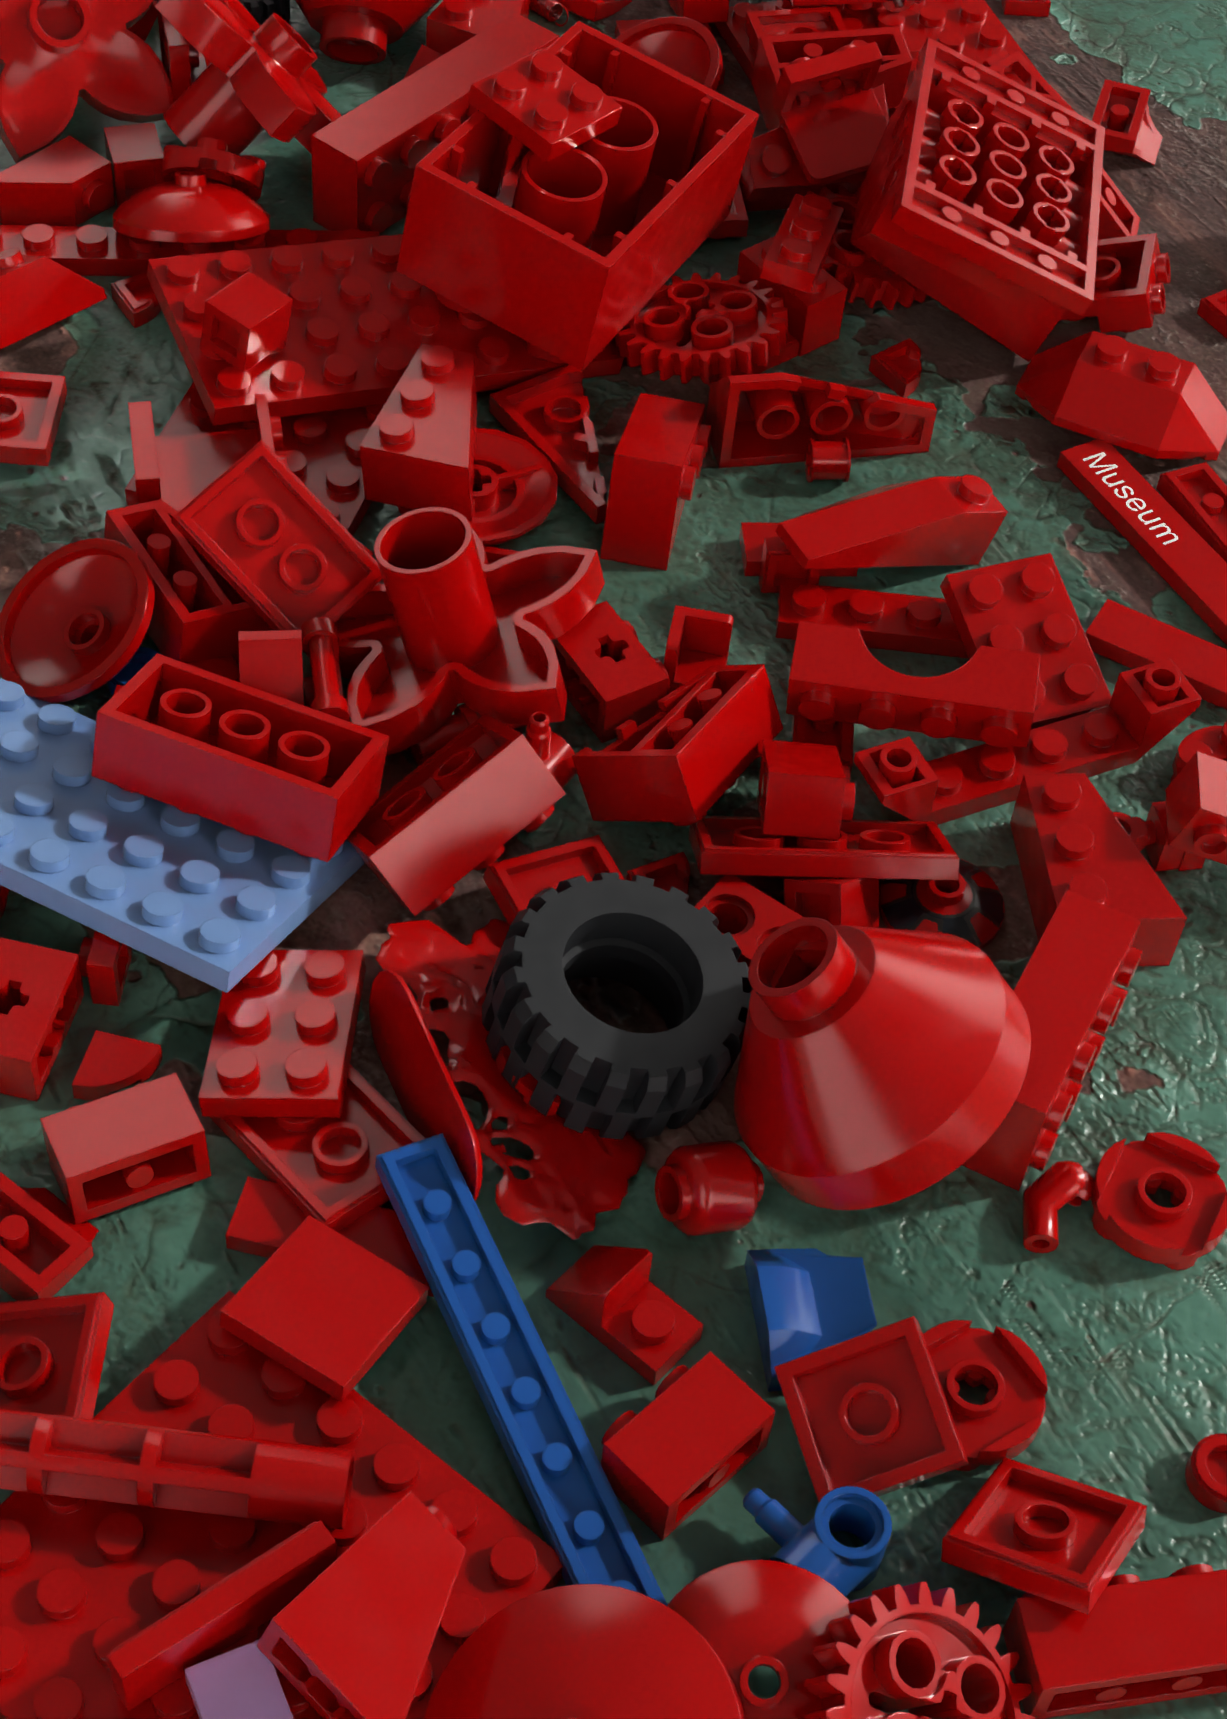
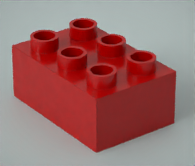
[396,21,759,371]

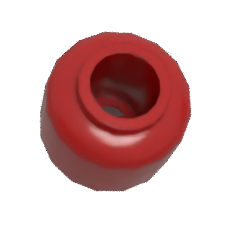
[655,1140,764,1236]

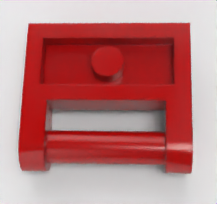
[300,617,350,722]

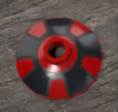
[879,858,1005,949]

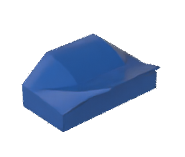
[745,1248,877,1392]

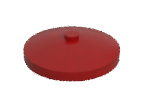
[424,1584,746,1719]

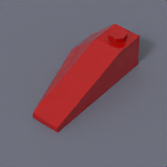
[705,372,937,468]
[775,474,1008,569]

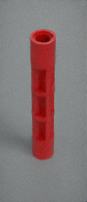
[0,1409,355,1530]

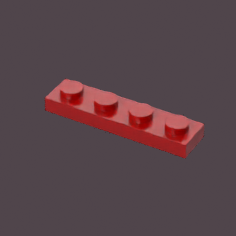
[776,581,969,658]

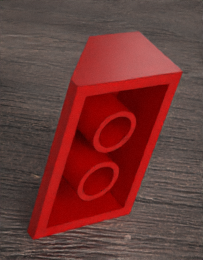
[346,714,566,916]

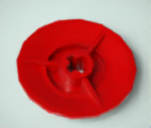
[397,428,558,546]

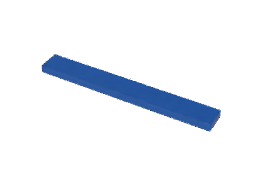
[375,1133,668,1606]

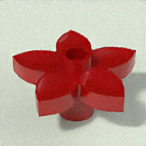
[0,0,174,164]
[155,0,342,155]
[304,507,605,756]

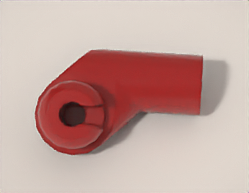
[1022,1160,1094,1253]

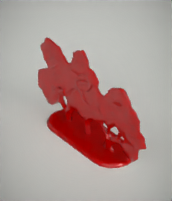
[369,919,646,1240]

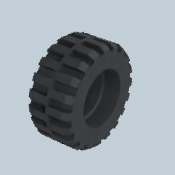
[482,873,752,1140]

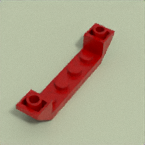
[853,658,1202,825]

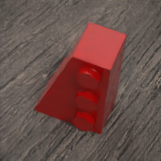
[751,26,913,132]
[104,499,272,663]

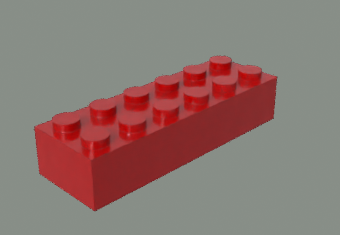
[311,12,559,233]

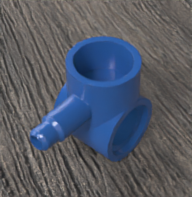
[743,1486,892,1597]

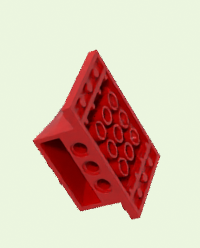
[850,37,1105,362]

